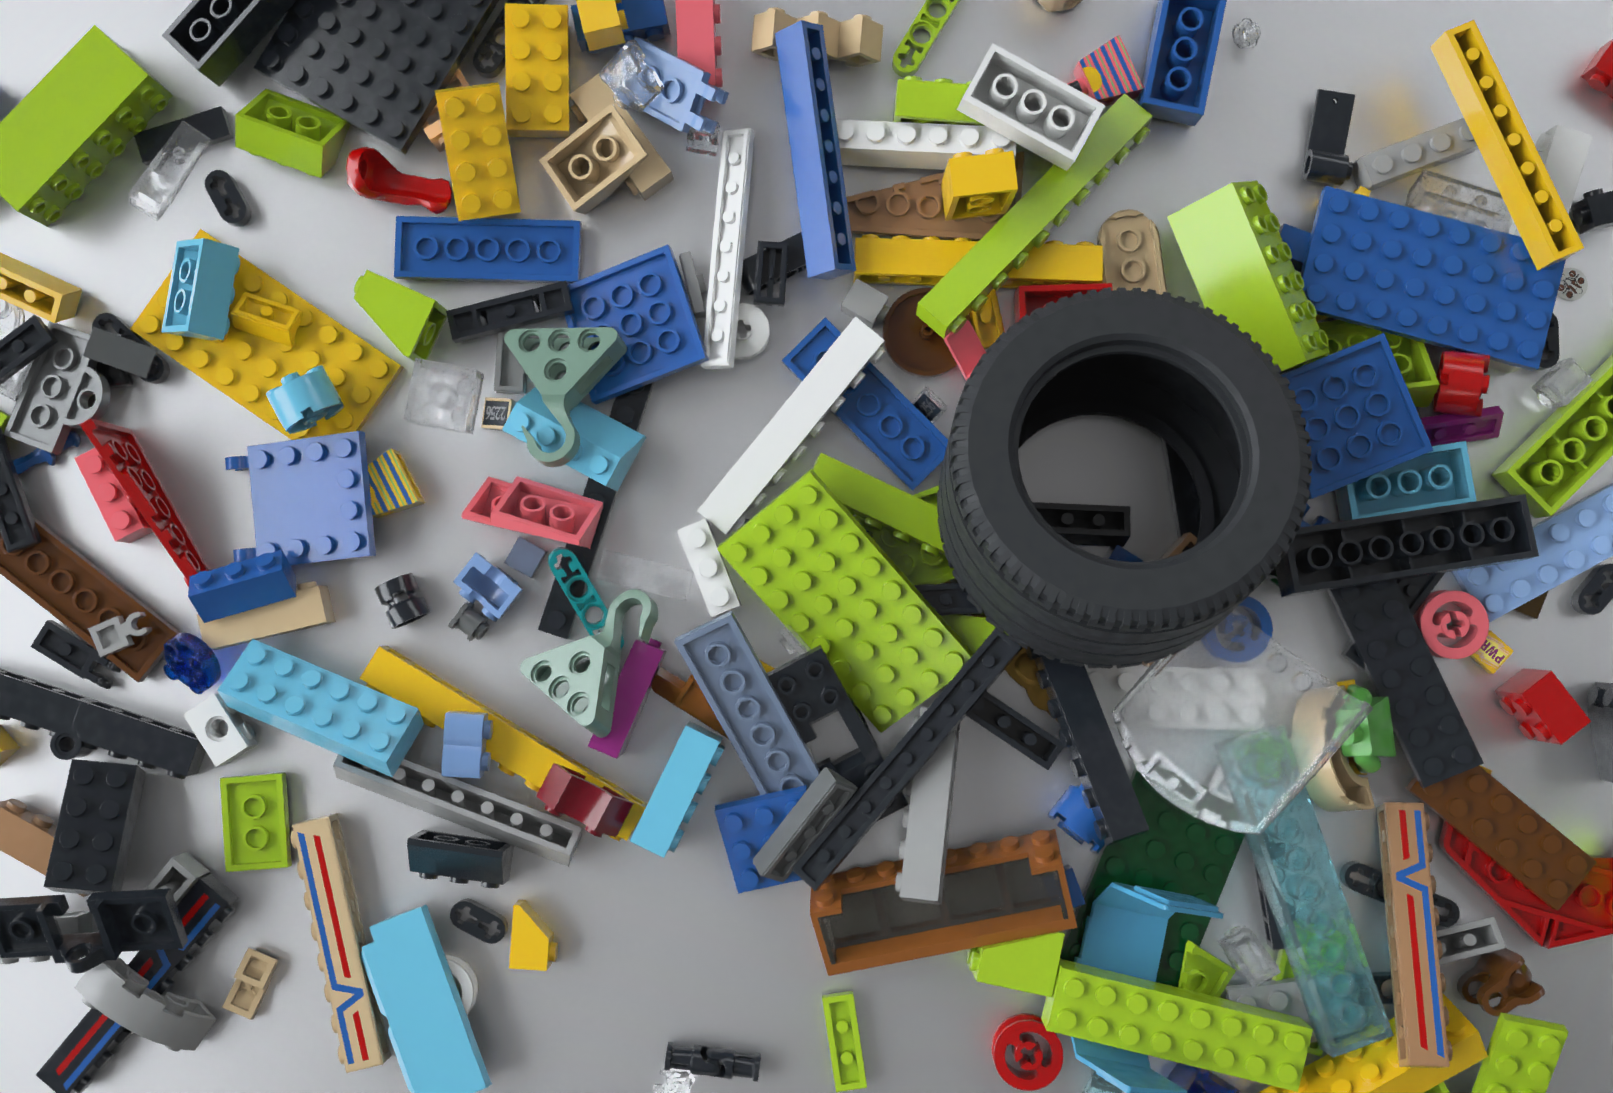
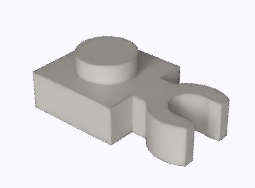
[88,612,152,657]

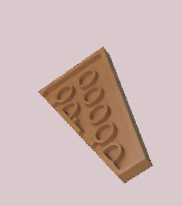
[846,151,1024,241]

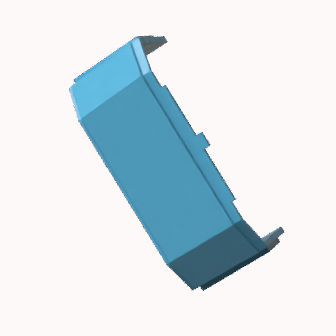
[1071,882,1224,1093]

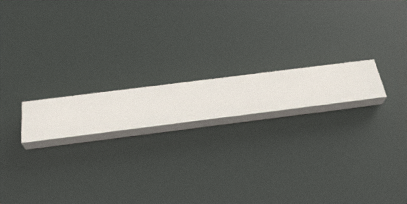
[701,128,755,369]

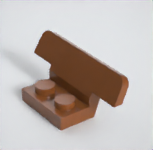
[651,667,729,739]

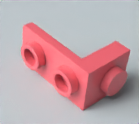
[944,320,986,381]

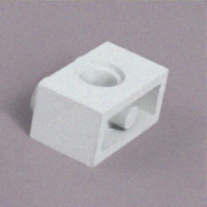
[183,693,258,767]

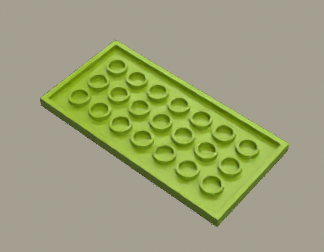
[717,469,973,733]

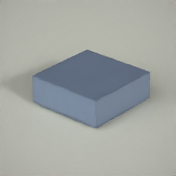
[504,536,548,578]

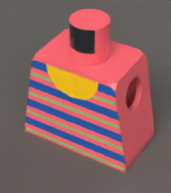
[1067,35,1144,106]

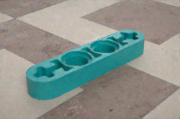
[548,547,624,650]

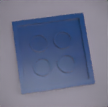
[714,785,808,894]

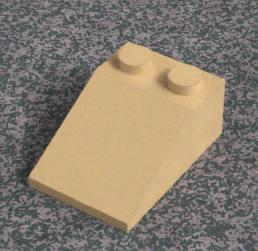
[539,103,649,215]

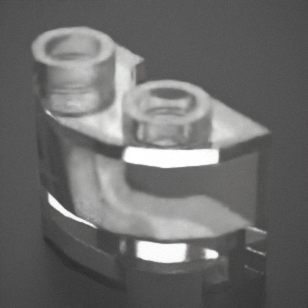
[599,40,665,112]

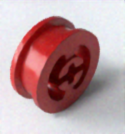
[991,1013,1063,1091]

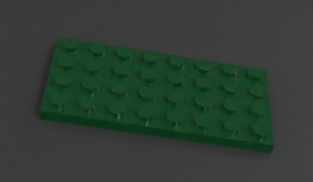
[1060,758,1254,987]

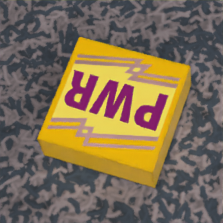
[1470,630,1514,674]

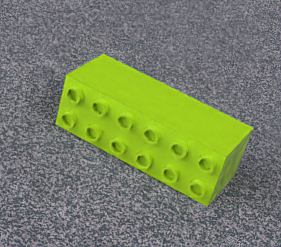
[0,25,173,227]
[1167,180,1330,374]

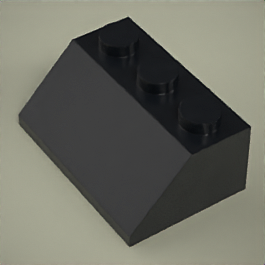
[407,830,514,888]

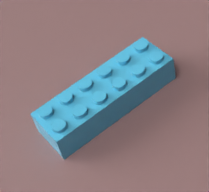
[217,639,424,778]

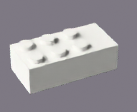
[957,43,1105,171]

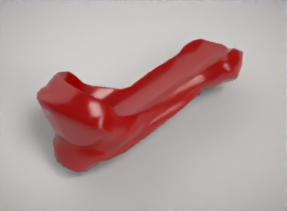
[346,147,452,214]

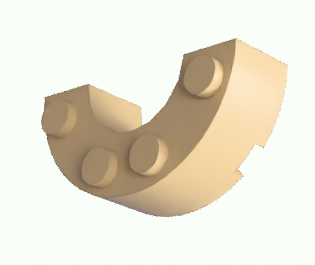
[1289,685,1375,812]

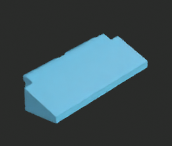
[361,904,492,1093]

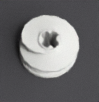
[734,303,770,360]

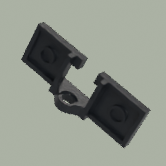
[767,645,909,822]
[0,888,188,974]

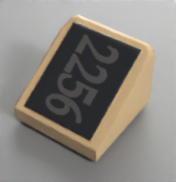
[481,397,516,431]

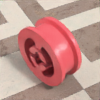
[1413,590,1489,659]

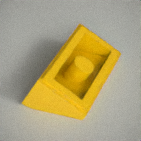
[230,291,303,346]

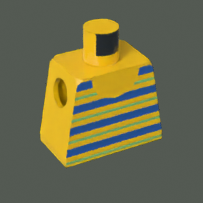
[368,448,425,518]

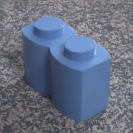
[441,711,493,779]

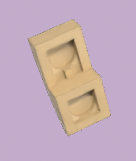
[222,948,278,1020]

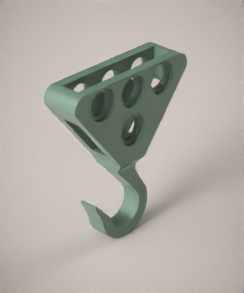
[504,327,627,467]
[520,589,658,738]

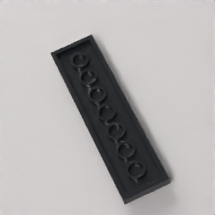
[1327,580,1484,788]

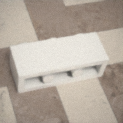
[677,519,742,617]

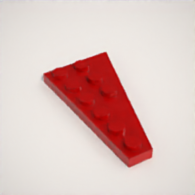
[79,418,209,587]

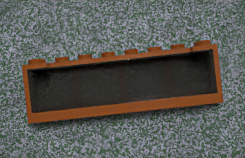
[810,829,1077,976]

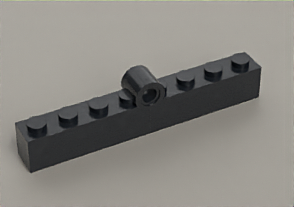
[0,668,206,779]

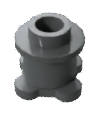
[448,602,490,641]

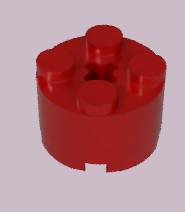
[1433,351,1490,417]

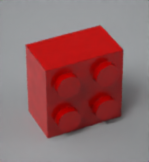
[1495,668,1591,745]

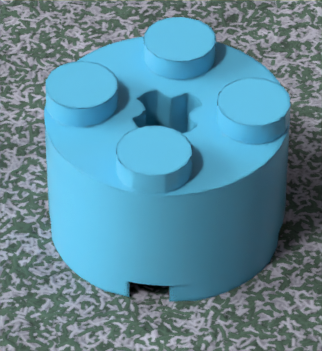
[266,365,344,434]

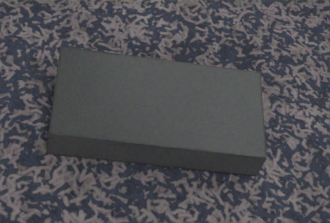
[82,327,158,379]

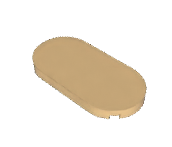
[1097,209,1167,295]

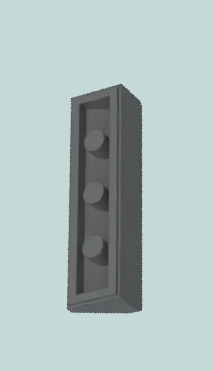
[753,767,858,882]

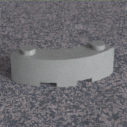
[74,958,217,1052]

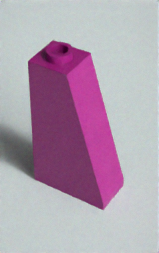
[587,638,667,759]

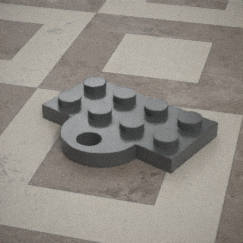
[3,321,111,456]

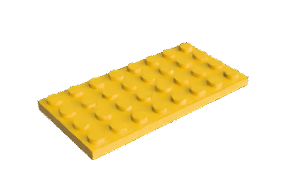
[130,229,404,440]

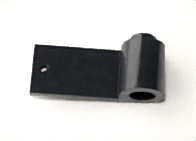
[1302,89,1355,186]

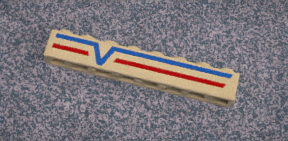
[290,813,391,1073]

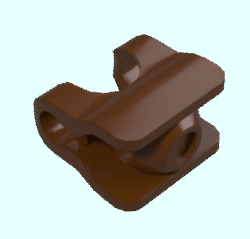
[1457,948,1546,1016]

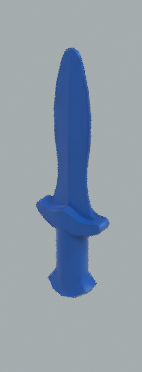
[13,430,81,475]

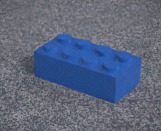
[1137,0,1227,126]

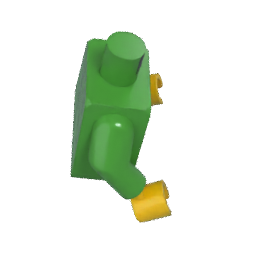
[1336,679,1396,775]

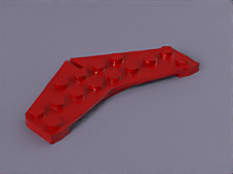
[1439,820,1613,949]

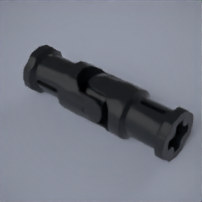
[664,1042,761,1082]

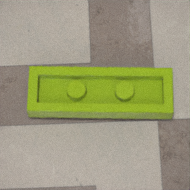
[822,991,867,1092]

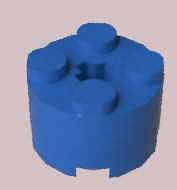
[1048,783,1106,855]

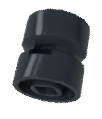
[374,573,430,629]

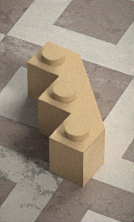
[751,7,883,67]

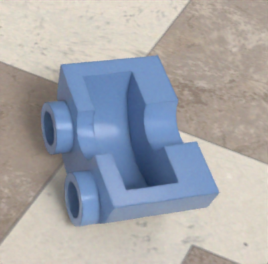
[453,553,524,622]

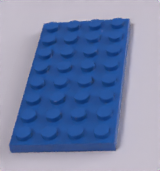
[1301,186,1566,371]

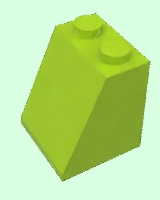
[354,270,448,367]
[966,931,1065,997]

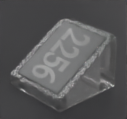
[911,387,948,424]

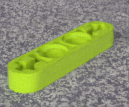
[892,0,961,78]

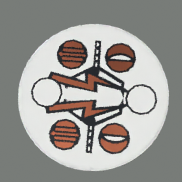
[1557,268,1588,301]

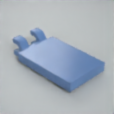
[614,37,729,134]

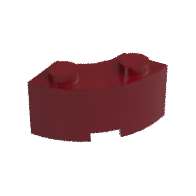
[536,763,634,838]

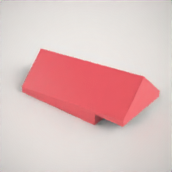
[462,476,603,549]

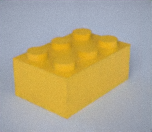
[941,148,1018,221]

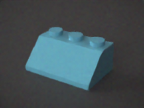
[161,238,240,340]

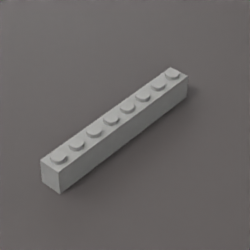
[333,754,582,867]

